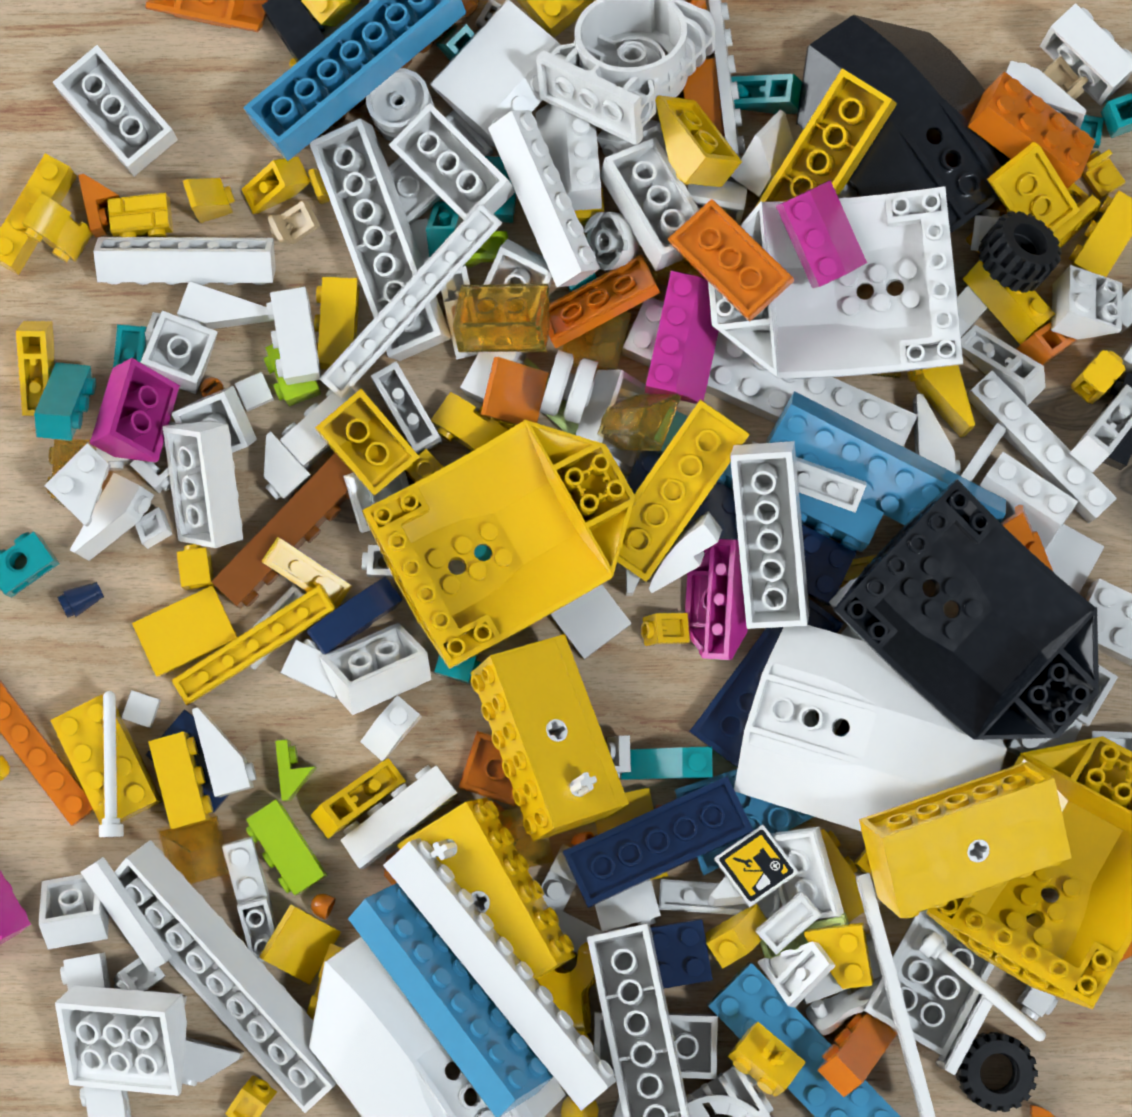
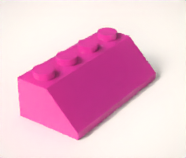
[645,271,719,404]

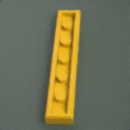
[171,584,337,706]

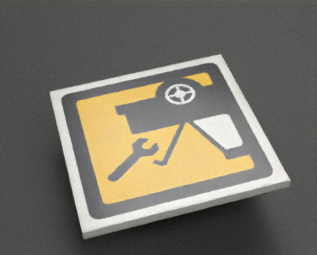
[714,825,799,908]

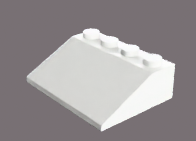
[430,0,561,146]
[864,909,994,1057]
[55,985,187,1096]

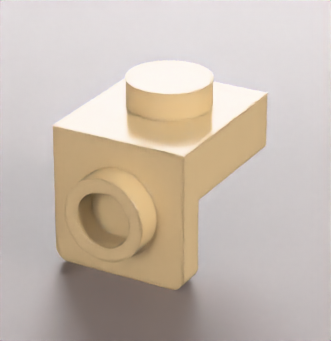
[1042,56,1089,100]
[267,201,320,244]

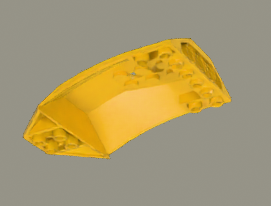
[362,420,635,669]
[926,736,1132,1010]

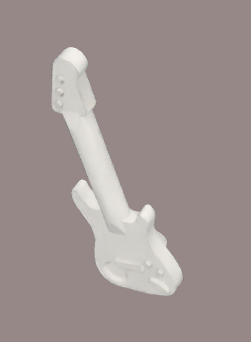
[806,977,881,1035]

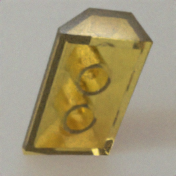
[453,284,550,352]

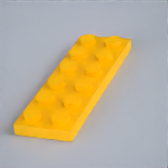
[617,399,750,582]

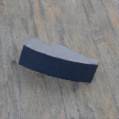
[307,576,402,655]

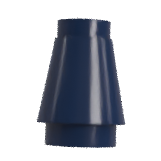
[57,581,104,618]

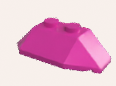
[685,539,748,660]

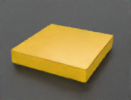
[259,904,341,985]

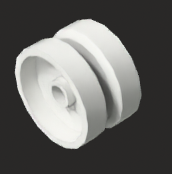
[366,68,435,142]
[539,350,598,424]

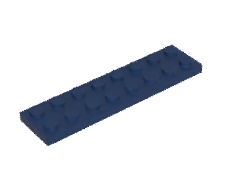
[626,445,856,606]

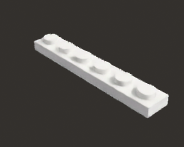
[709,0,746,159]

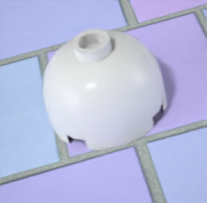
[584,212,640,270]

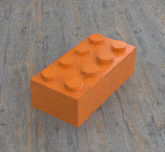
[968,72,1095,189]

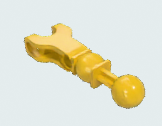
[537,942,599,1117]

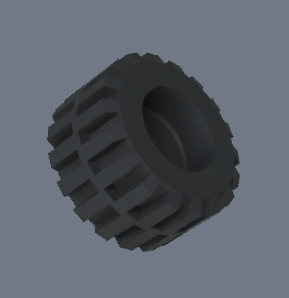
[978,211,1062,293]
[956,1032,1038,1112]

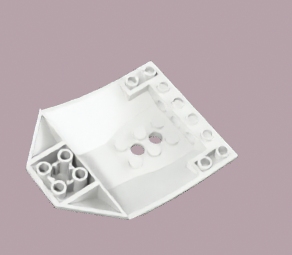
[708,187,963,379]
[734,625,1007,832]
[309,937,566,1117]

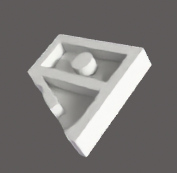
[44,443,111,527]
[757,941,836,1008]

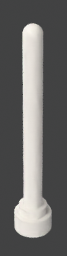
[99,691,124,837]
[920,932,1046,1042]

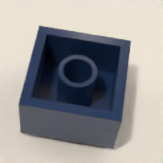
[651,919,713,989]

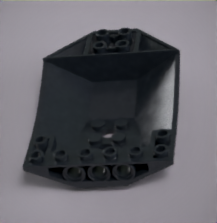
[796,15,1011,233]
[834,479,1099,740]

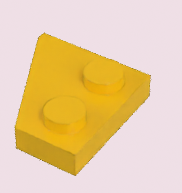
[804,923,874,989]

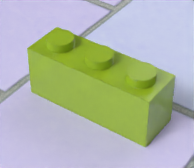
[246,799,328,896]

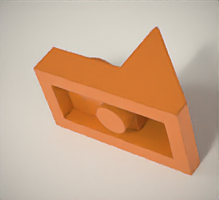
[78,174,120,238]

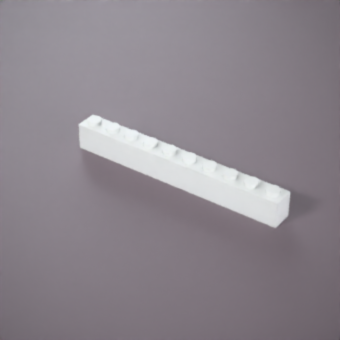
[383,838,617,1110]

